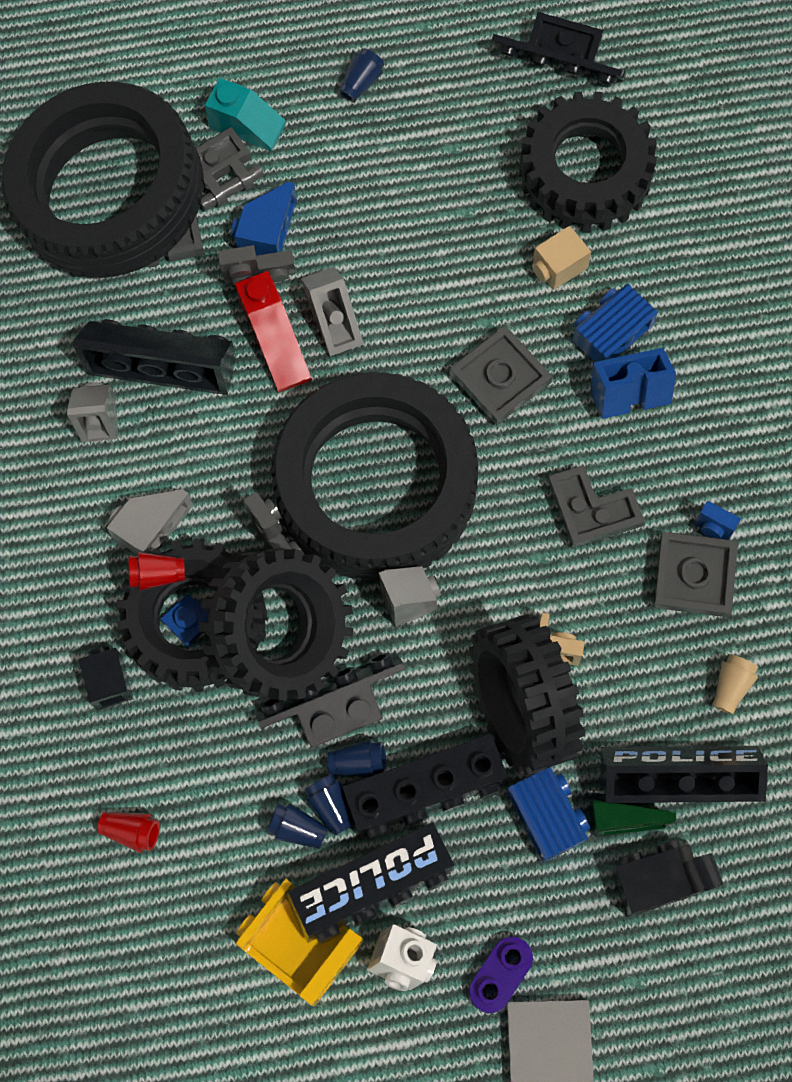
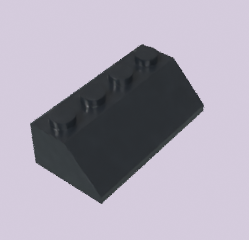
[73,319,236,395]

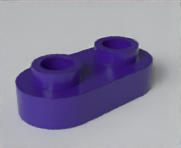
[469,937,533,1014]

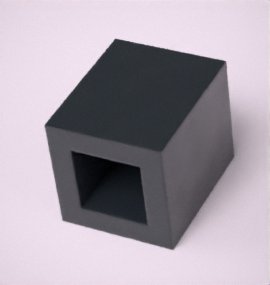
[79,646,134,710]

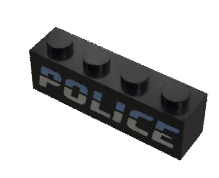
[600,746,768,803]
[287,822,455,944]

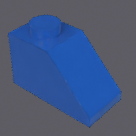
[231,182,297,256]

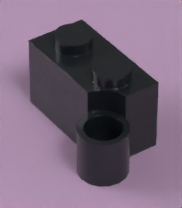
[611,840,724,917]

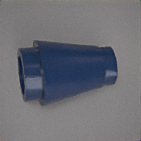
[338,48,384,103]
[327,739,387,777]
[304,774,355,836]
[266,802,328,849]

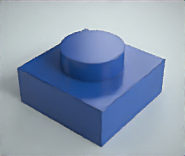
[694,500,741,540]
[160,594,209,648]

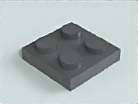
[450,326,553,426]
[653,531,738,618]

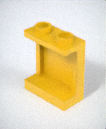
[236,879,364,1007]

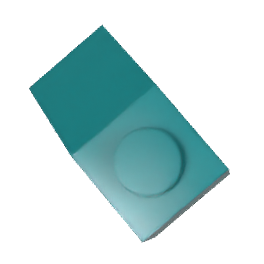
[205,78,286,152]

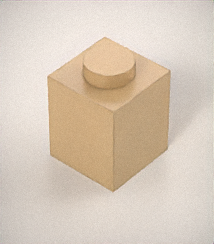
[532,226,591,290]

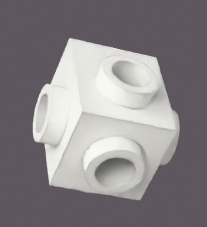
[367,924,437,991]

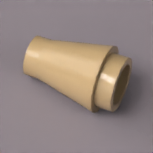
[712,654,758,715]

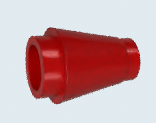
[128,552,185,591]
[97,811,160,853]

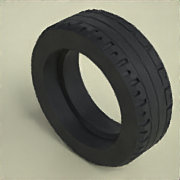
[2,82,204,278]
[271,371,478,581]

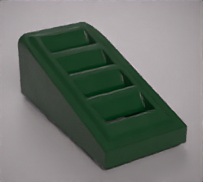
[589,800,677,837]

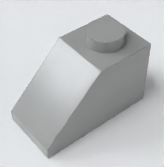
[301,267,363,356]
[67,382,118,442]
[107,489,193,556]
[379,566,441,627]

